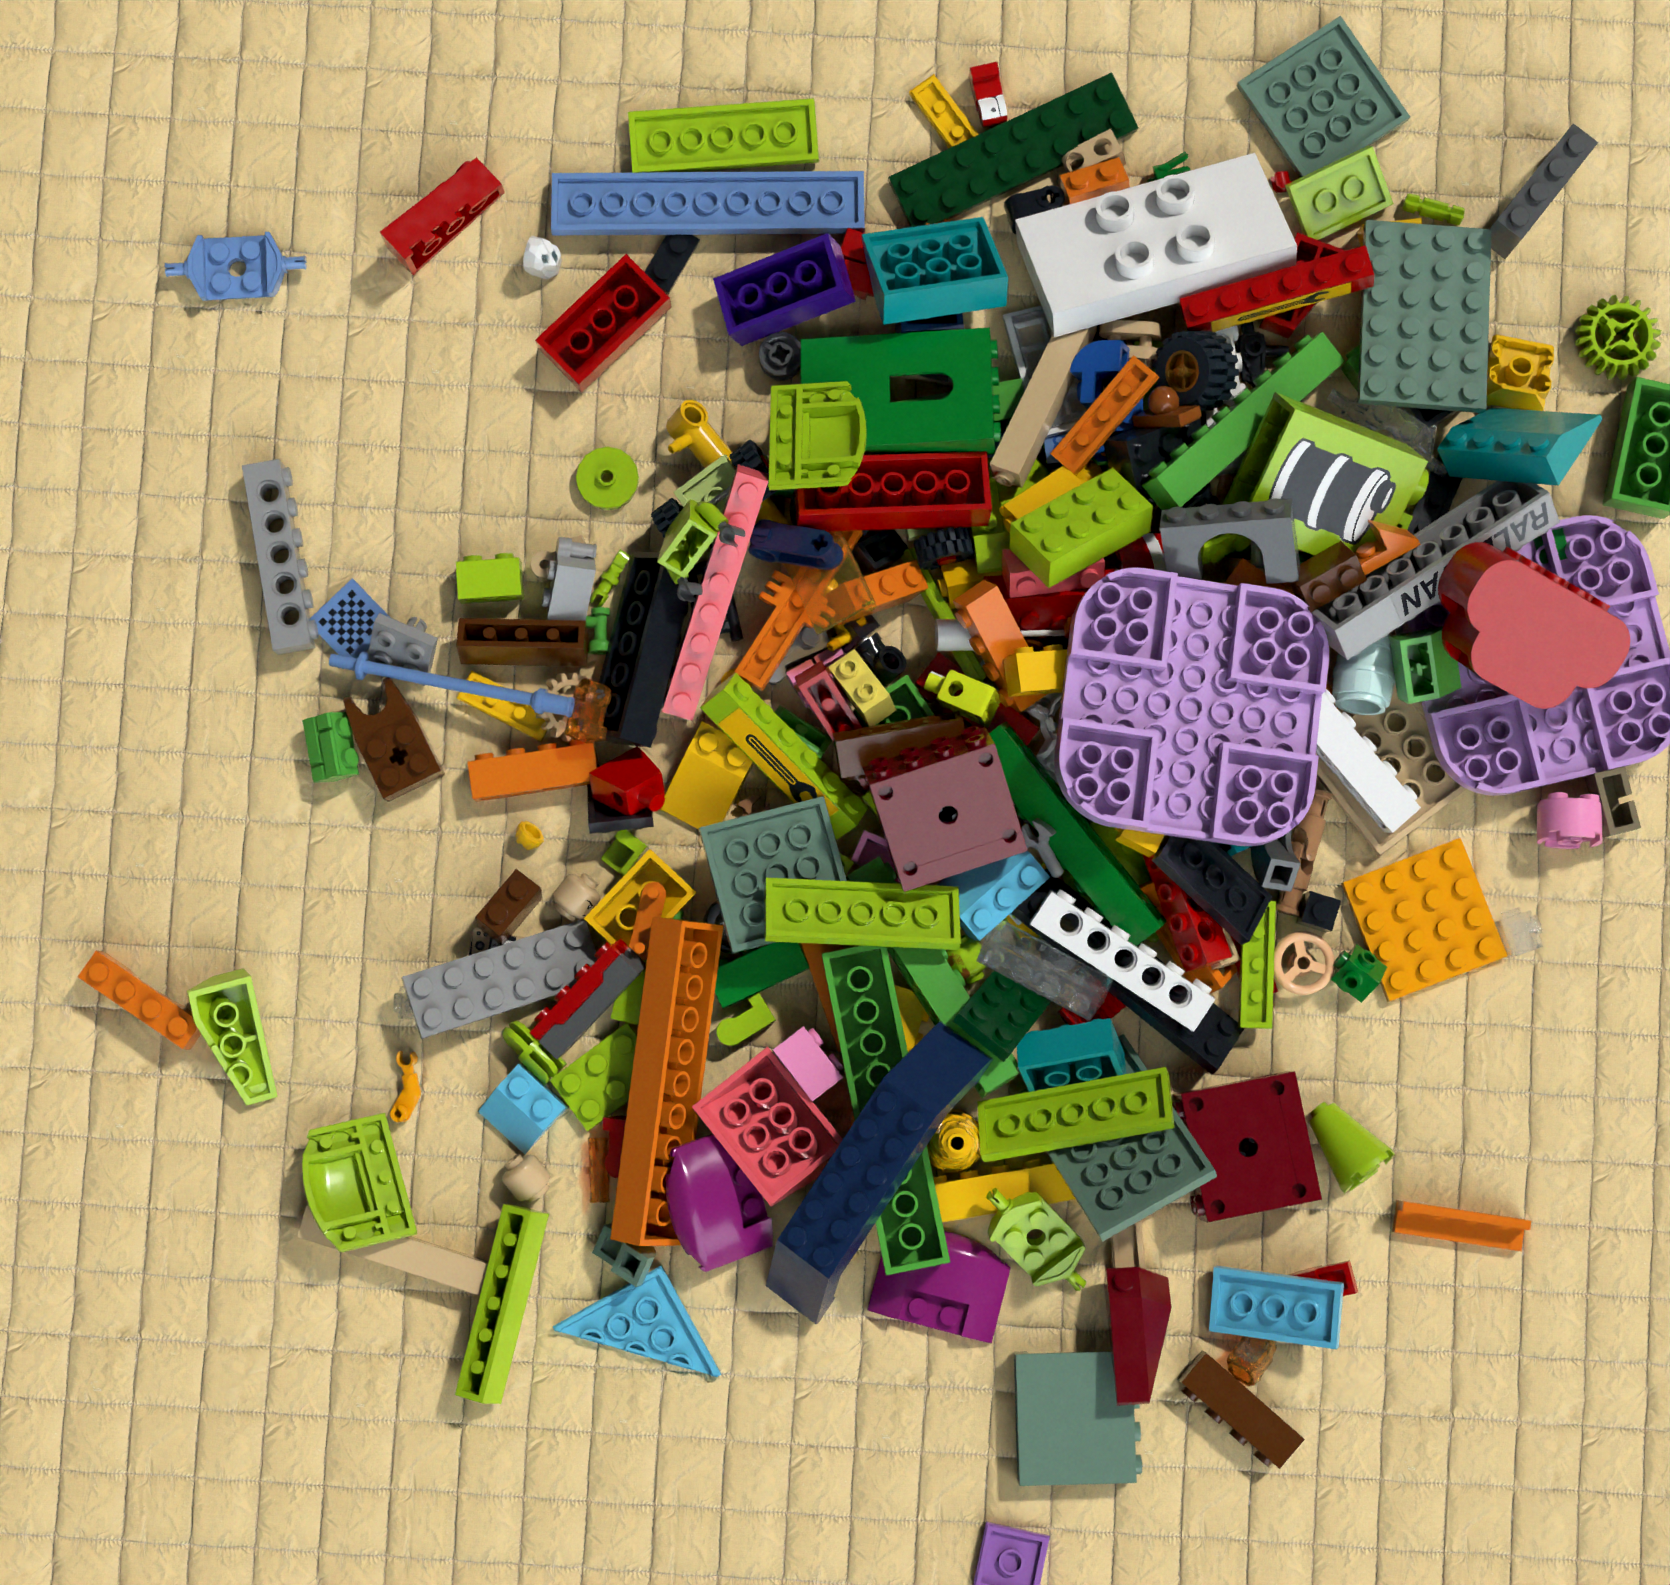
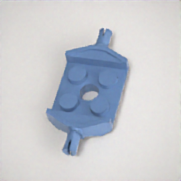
[165,232,307,301]

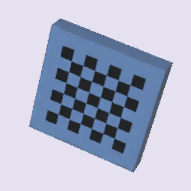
[310,578,391,658]

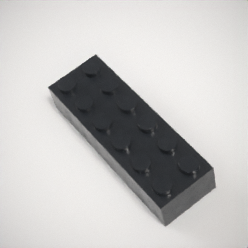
[586,551,698,748]

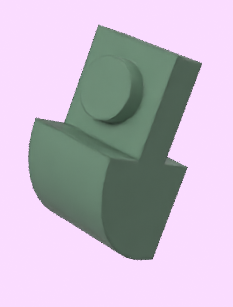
[592,1223,656,1287]

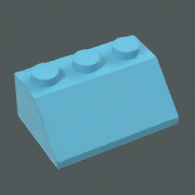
[937,851,1050,941]

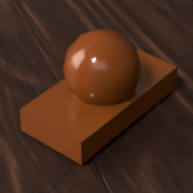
[1132,386,1202,428]

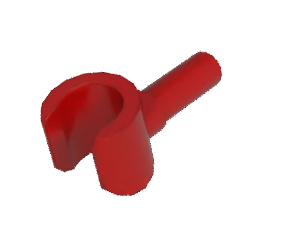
[1271,171,1293,193]

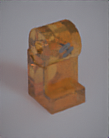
[564,678,611,743]

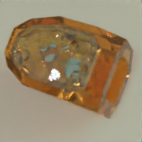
[1227,1336,1277,1386]

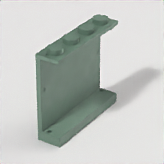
[1014,1351,1142,1486]

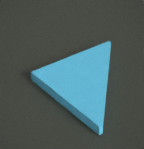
[553,1265,721,1377]

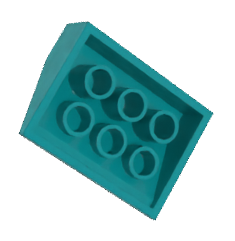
[861,217,1008,325]
[1437,408,1602,486]

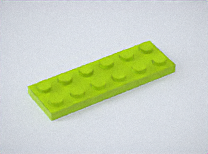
[628,98,819,173]
[764,877,961,950]
[977,1067,1175,1162]

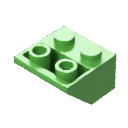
[1389,626,1462,704]

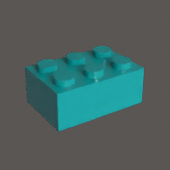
[1017,1018,1127,1092]

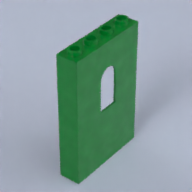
[801,327,1001,455]

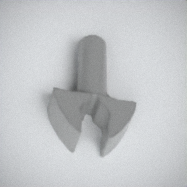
[1021,818,1063,878]

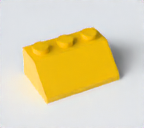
[583,849,697,948]

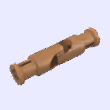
[1276,789,1333,917]

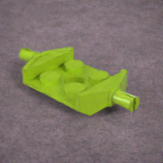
[986,1188,1086,1291]

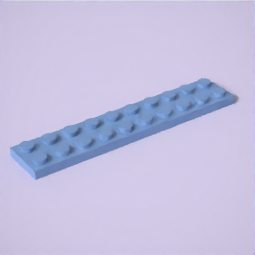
[551,171,865,236]

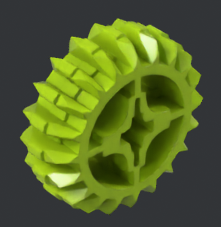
[1575,295,1662,380]

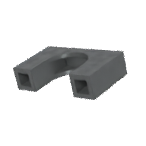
[1490,123,1598,259]
[1160,498,1300,584]

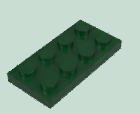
[953,952,1058,1062]

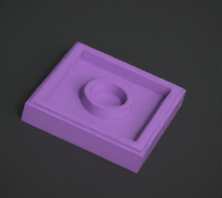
[973,1521,1050,1585]

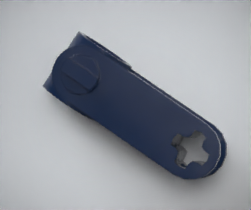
[748,519,844,570]

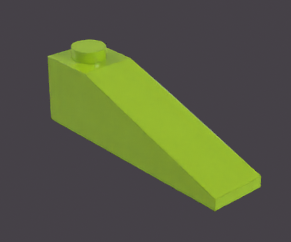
[187,968,278,1106]

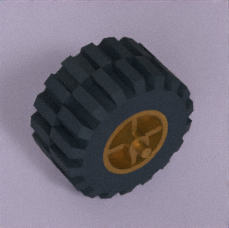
[1152,331,1239,411]

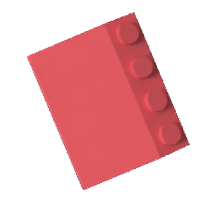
[692,1047,843,1207]

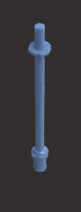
[329,652,575,717]

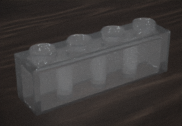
[976,920,1113,1021]

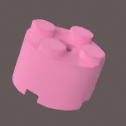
[1537,792,1602,849]

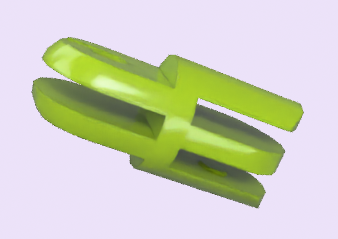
[502,1021,567,1085]

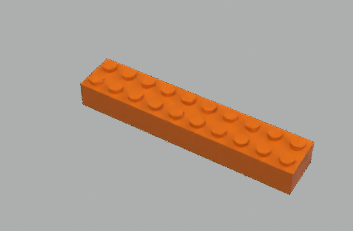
[610,917,724,1246]

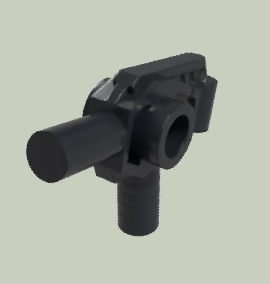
[1235,321,1289,387]

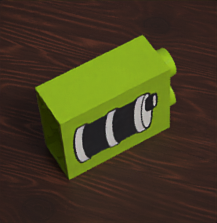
[1222,392,1429,555]

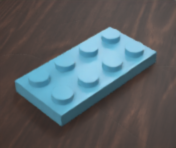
[1209,1265,1344,1349]

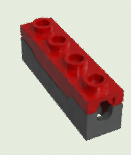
[529,938,646,1059]

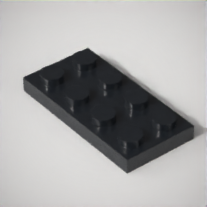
[1152,835,1273,945]

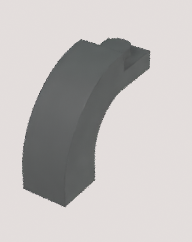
[1251,830,1301,892]

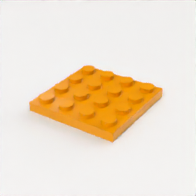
[1341,838,1508,1002]

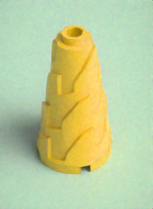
[927,1109,981,1174]

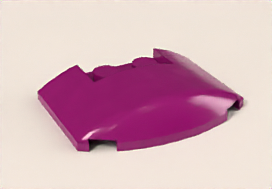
[666,1134,773,1272]
[867,1231,1011,1343]

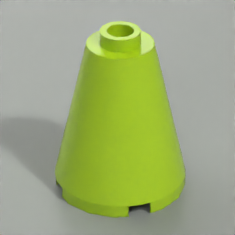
[1309,1102,1395,1194]

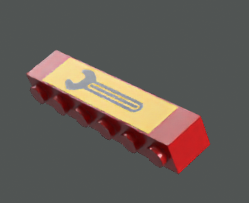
[1179,245,1374,332]

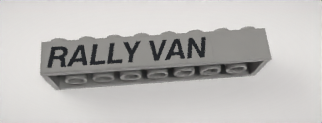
[1311,481,1560,660]

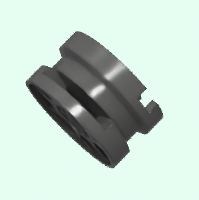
[759,332,801,381]

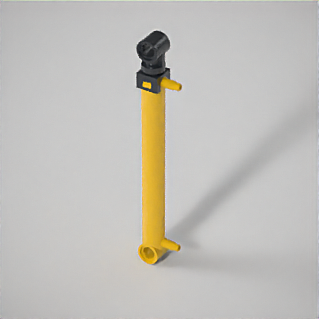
[666,400,907,687]

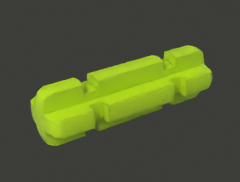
[1403,193,1465,225]

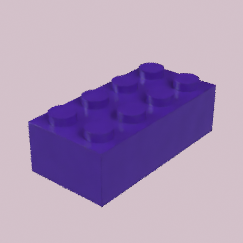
[713,233,856,346]

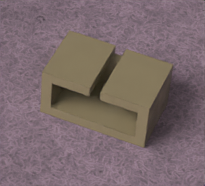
[1585,766,1641,838]

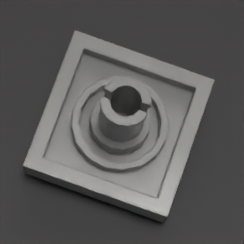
[368,613,438,686]

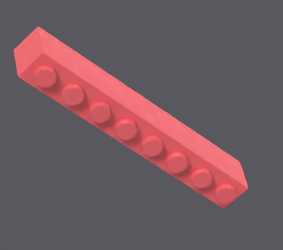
[662,464,768,721]

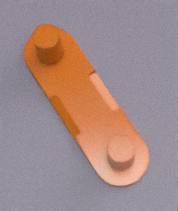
[629,882,666,960]

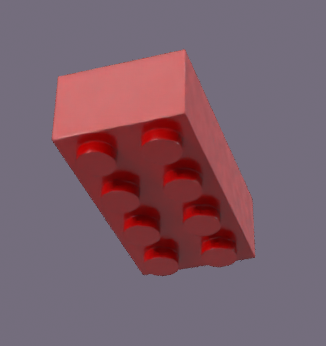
[535,254,672,393]

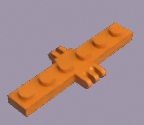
[734,530,863,691]

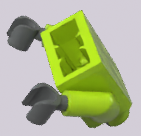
[657,499,745,602]

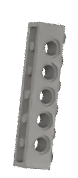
[242,459,319,655]

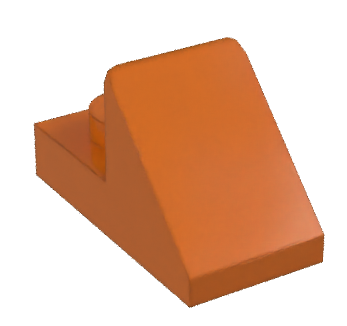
[1354,520,1421,575]

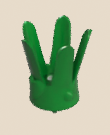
[1147,152,1191,182]

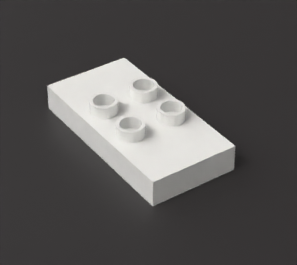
[1015,153,1297,337]

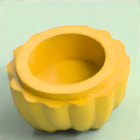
[515,821,544,850]

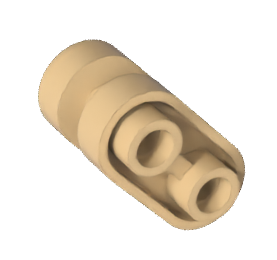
[1099,320,1163,370]

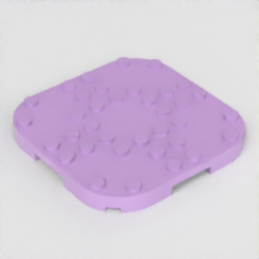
[1402,515,1670,796]
[1054,567,1329,846]

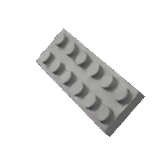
[401,919,598,1039]

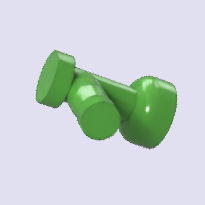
[586,607,610,655]

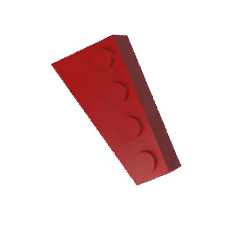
[380,157,505,275]
[983,569,1115,637]

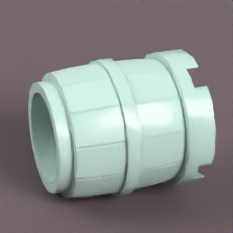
[1332,635,1396,715]

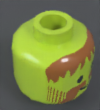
[946,935,989,984]

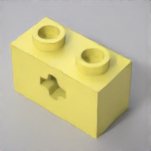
[828,649,896,727]

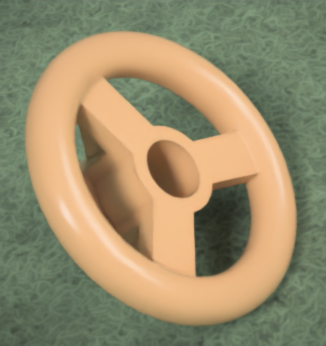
[1274,931,1335,995]

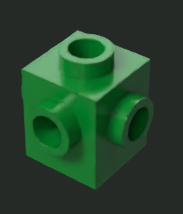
[1331,944,1387,1003]

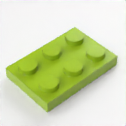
[1285,145,1394,240]
[550,1023,637,1132]

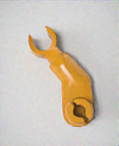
[390,1051,421,1123]

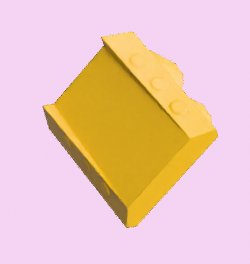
[1487,334,1554,411]

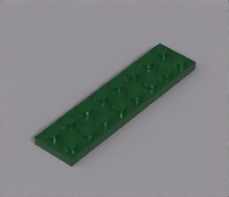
[888,72,1139,227]

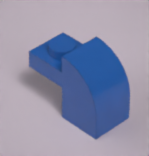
[1070,340,1130,410]

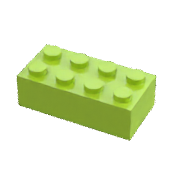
[1009,468,1153,588]

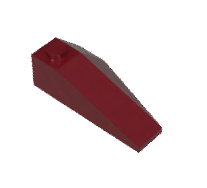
[1104,1267,1172,1406]

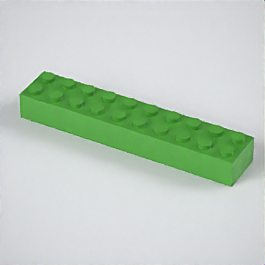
[822,946,950,1275]

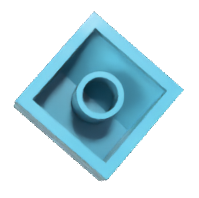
[478,1064,568,1154]

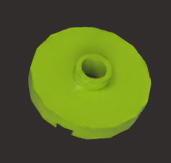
[576,447,639,510]

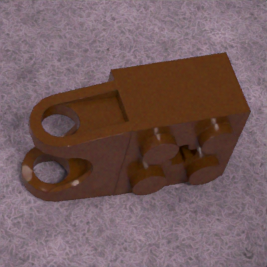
[343,677,445,802]

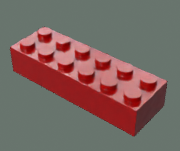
[794,451,992,531]

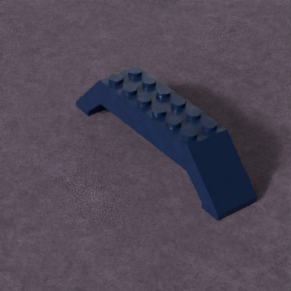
[766,1021,993,1324]

